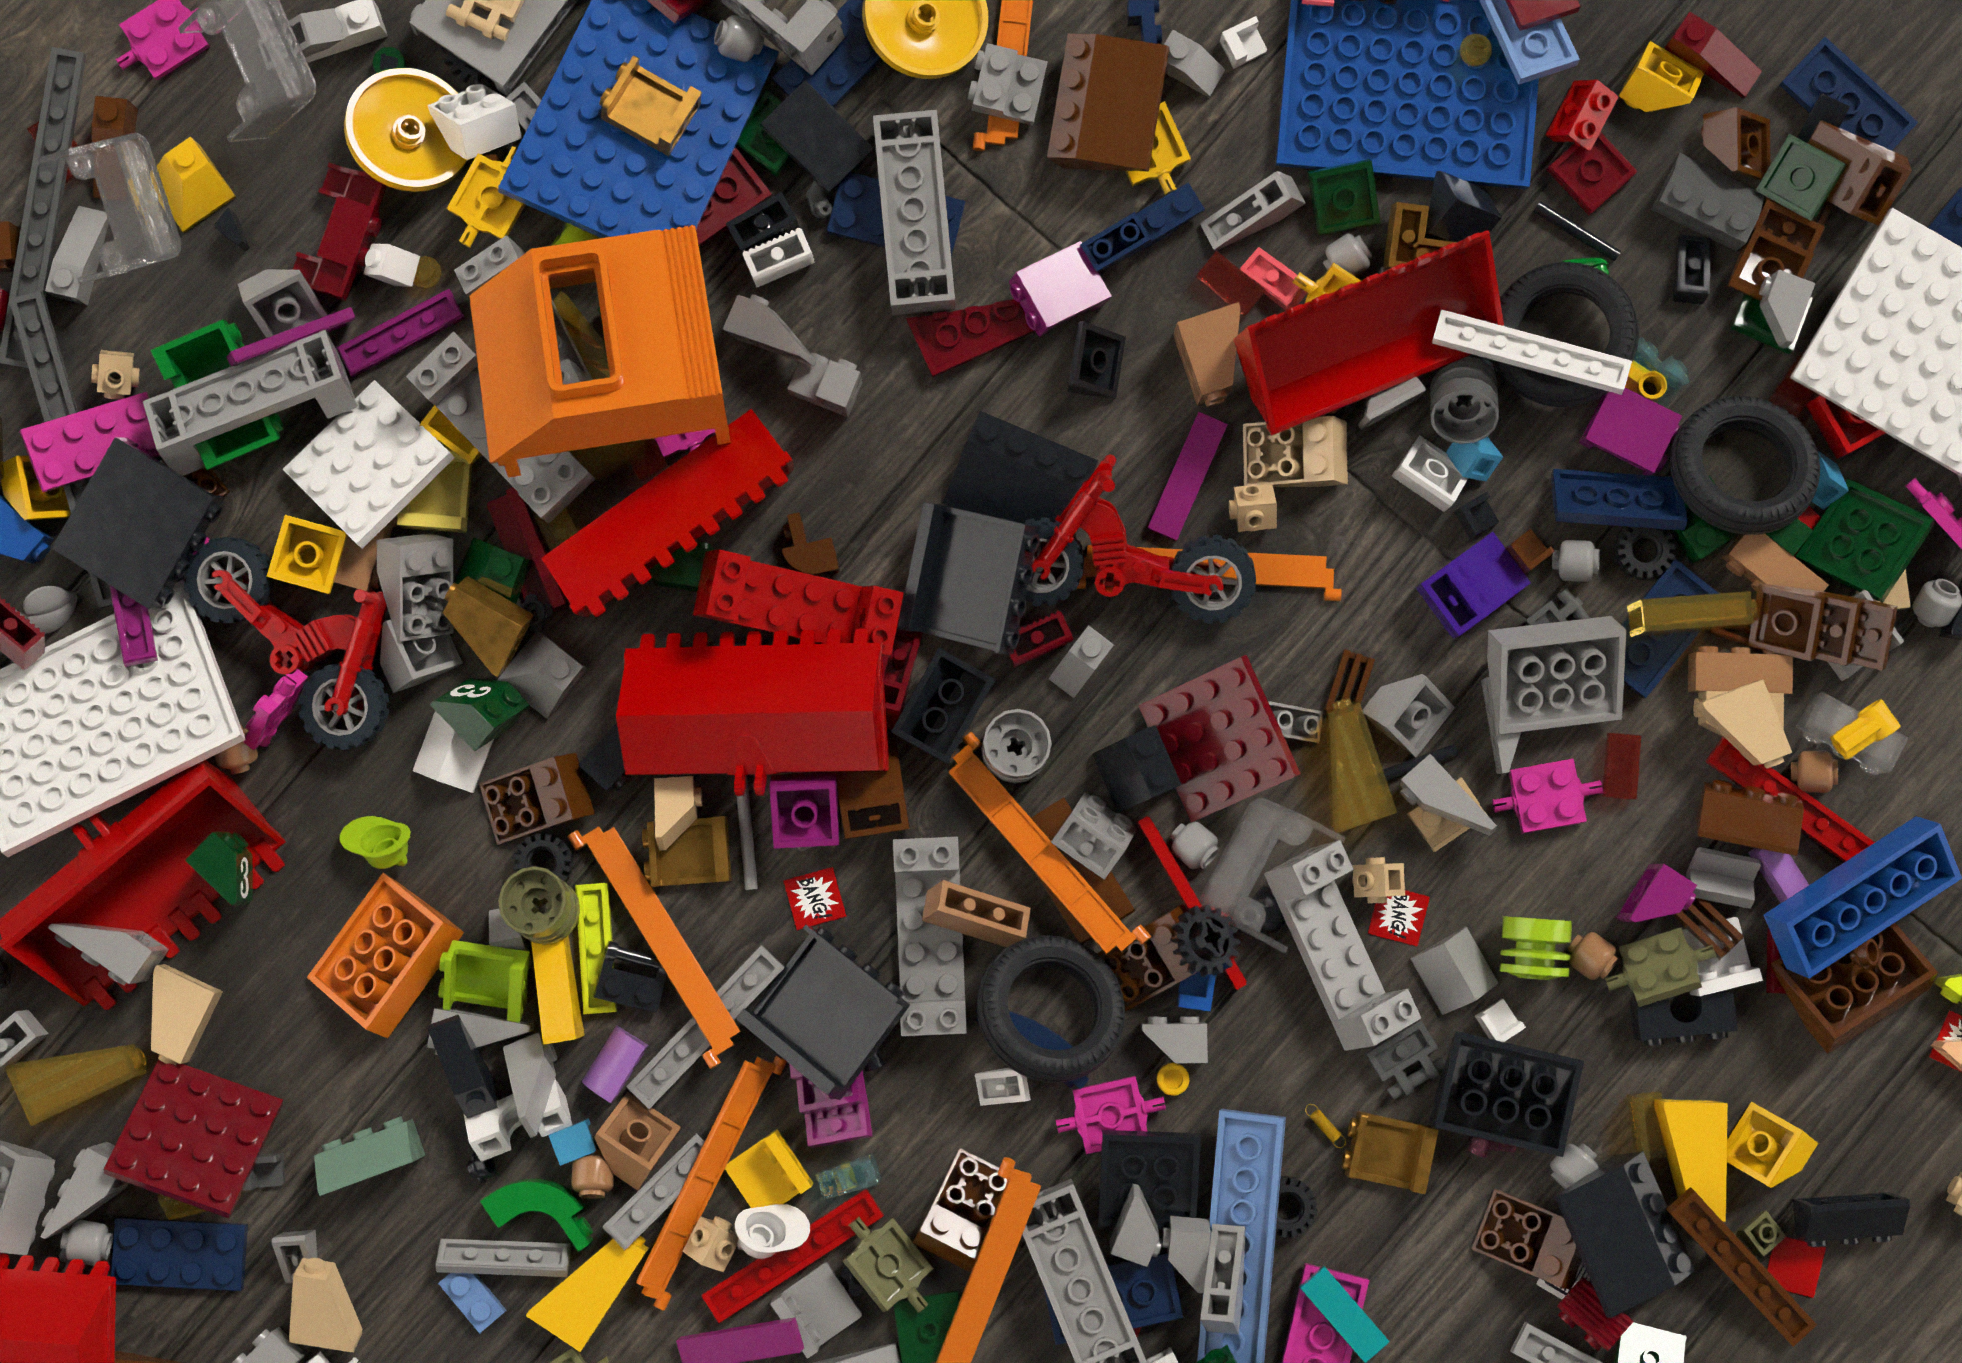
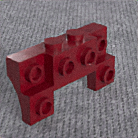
[292,162,387,301]

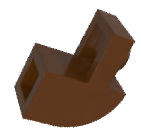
[782,512,840,576]

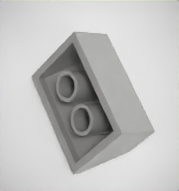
[0,1140,56,1255]

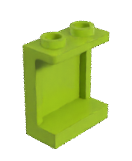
[438,940,530,1023]

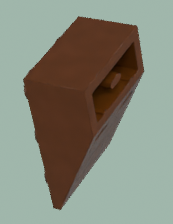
[1807,120,1912,226]
[836,734,910,839]
[479,753,595,845]
[1097,903,1199,1011]
[913,1148,1008,1273]
[1472,1189,1582,1290]

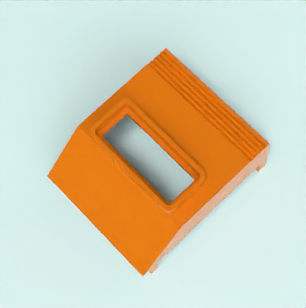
[469,225,731,478]

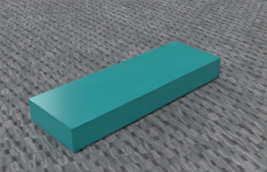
[1299,1265,1390,1363]

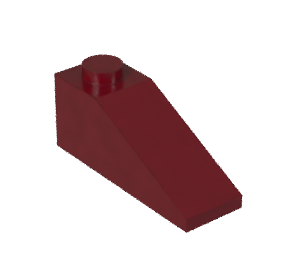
[1664,11,1762,99]
[882,626,923,730]

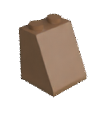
[1173,302,1241,408]

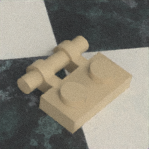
[446,0,525,42]

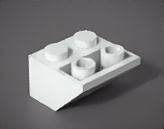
[428,84,522,160]

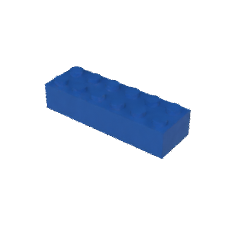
[1764,816,1962,978]

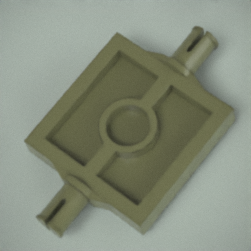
[1605,927,1717,1007]
[843,1216,933,1313]

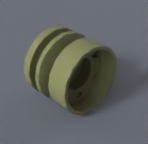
[498,866,580,945]

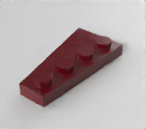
[906,299,1036,378]

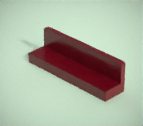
[487,487,570,616]

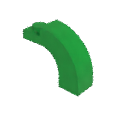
[480,1178,593,1252]

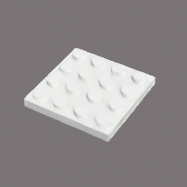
[283,380,455,549]

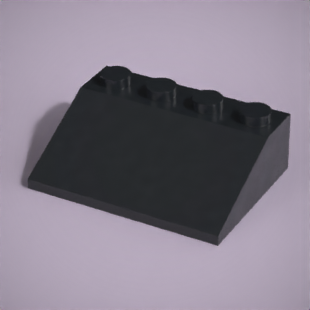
[943,411,1099,542]
[1429,1031,1584,1157]
[1555,1151,1695,1318]

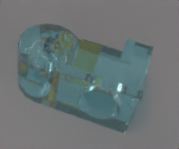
[815,1152,882,1199]

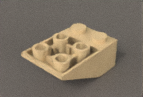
[1243,416,1348,487]

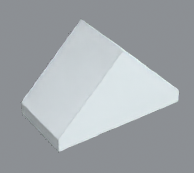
[975,1067,1031,1106]

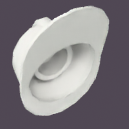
[734,1204,810,1259]

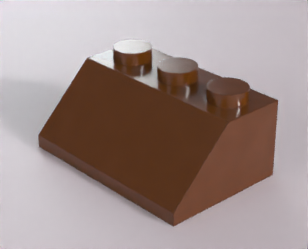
[1696,780,1804,856]

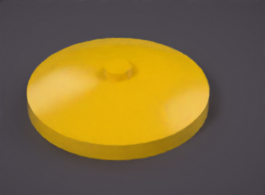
[862,0,988,79]
[344,68,467,192]

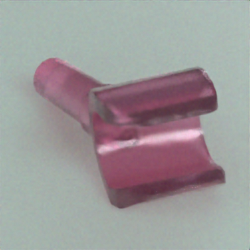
[1468,1137,1516,1158]

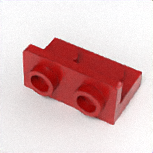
[1546,79,1618,151]

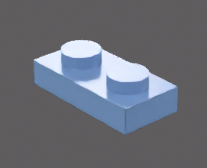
[438,1273,507,1333]

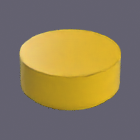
[1156,1062,1189,1096]

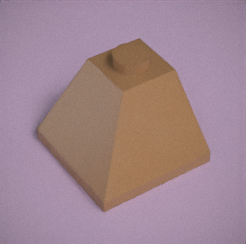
[594,1091,681,1190]

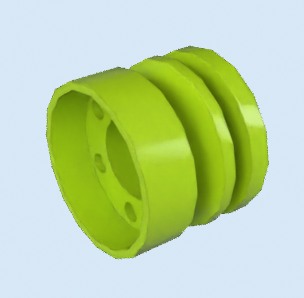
[1500,916,1572,980]

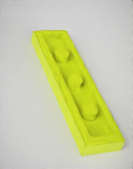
[575,883,617,1014]

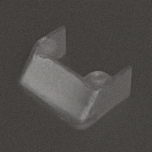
[178,0,316,142]
[37,133,181,284]
[1200,798,1346,953]

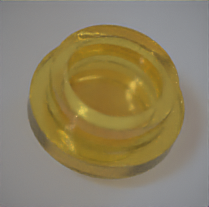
[1459,34,1492,66]
[413,256,442,289]

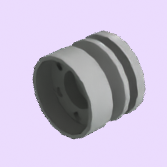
[981,709,1052,784]

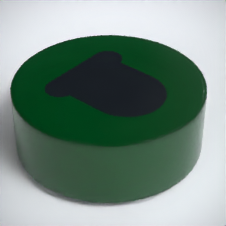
[372,47,406,73]

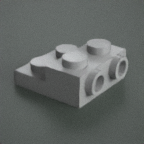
[968,43,1048,125]

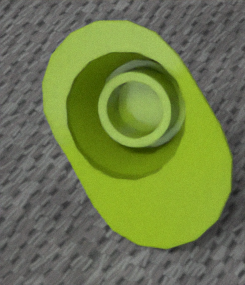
[340,816,411,869]

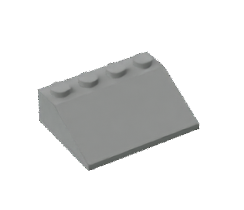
[1487,616,1626,734]

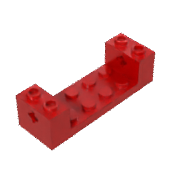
[693,549,904,656]

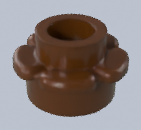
[1850,939,1879,969]

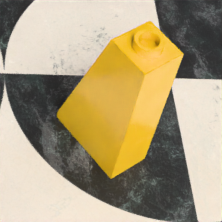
[531,936,585,1045]
[1653,1099,1728,1222]
[526,1236,649,1352]

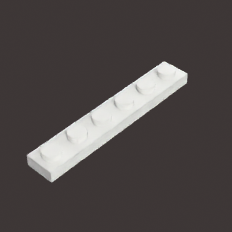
[1432,309,1632,395]

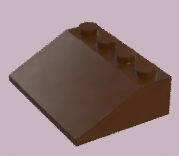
[1047,34,1169,172]
[1771,923,1938,1054]

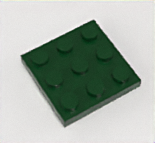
[1796,479,1935,603]

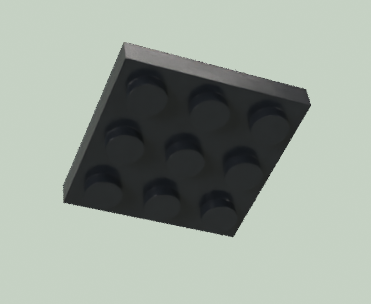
[1098,1130,1201,1229]

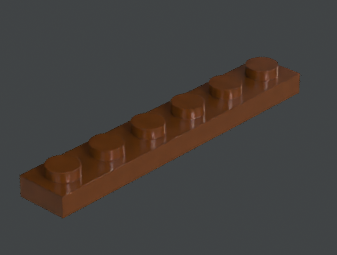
[1666,1187,1817,1347]

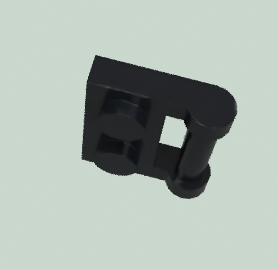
[593,941,667,1013]

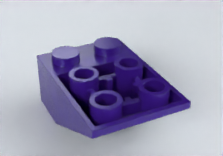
[1415,532,1531,639]

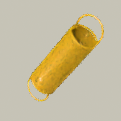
[1305,1104,1346,1148]

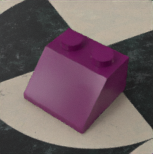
[769,772,839,849]
[1615,864,1697,922]

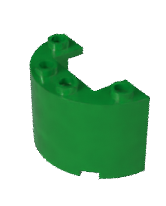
[150,319,284,470]

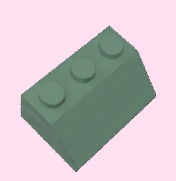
[314,1116,425,1196]

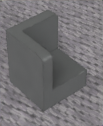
[243,1153,285,1191]

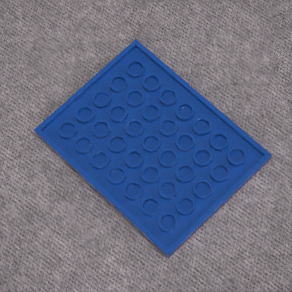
[498,0,779,238]
[1275,0,1539,190]

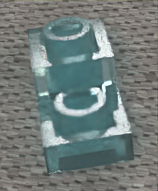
[1634,337,1690,390]

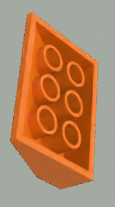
[307,872,464,1038]

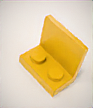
[725,1129,814,1208]

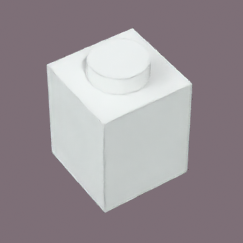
[363,244,420,287]

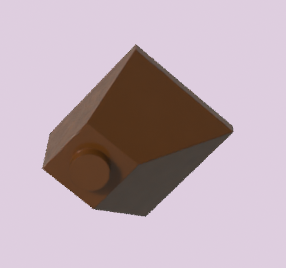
[1701,107,1771,181]

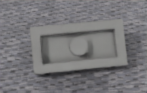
[1686,847,1761,909]

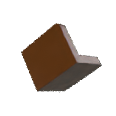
[1506,529,1555,574]

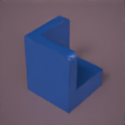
[1177,971,1216,1012]

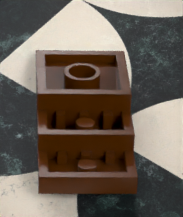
[1727,196,1834,301]
[1748,583,1898,671]
[1031,797,1135,944]

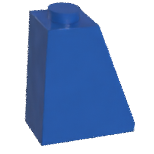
[0,493,54,564]

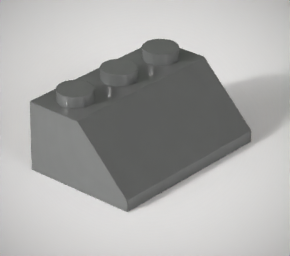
[1651,152,1765,251]

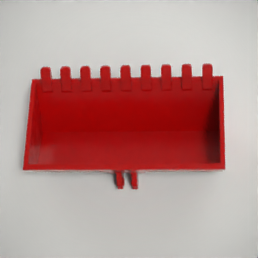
[1233,230,1504,436]
[541,409,794,617]
[616,628,889,796]
[0,760,286,1010]
[0,1253,116,1363]

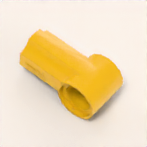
[1625,360,1667,403]
[1830,699,1901,760]

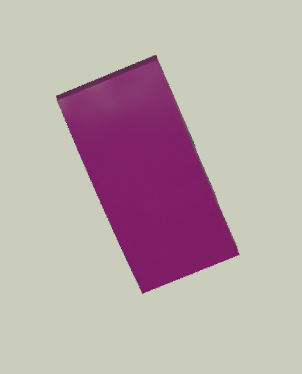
[790,1064,873,1148]

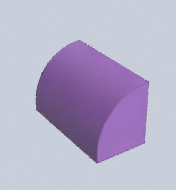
[1748,848,1809,903]
[582,1025,649,1103]

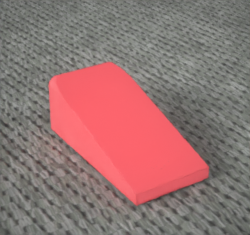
[1238,247,1307,311]

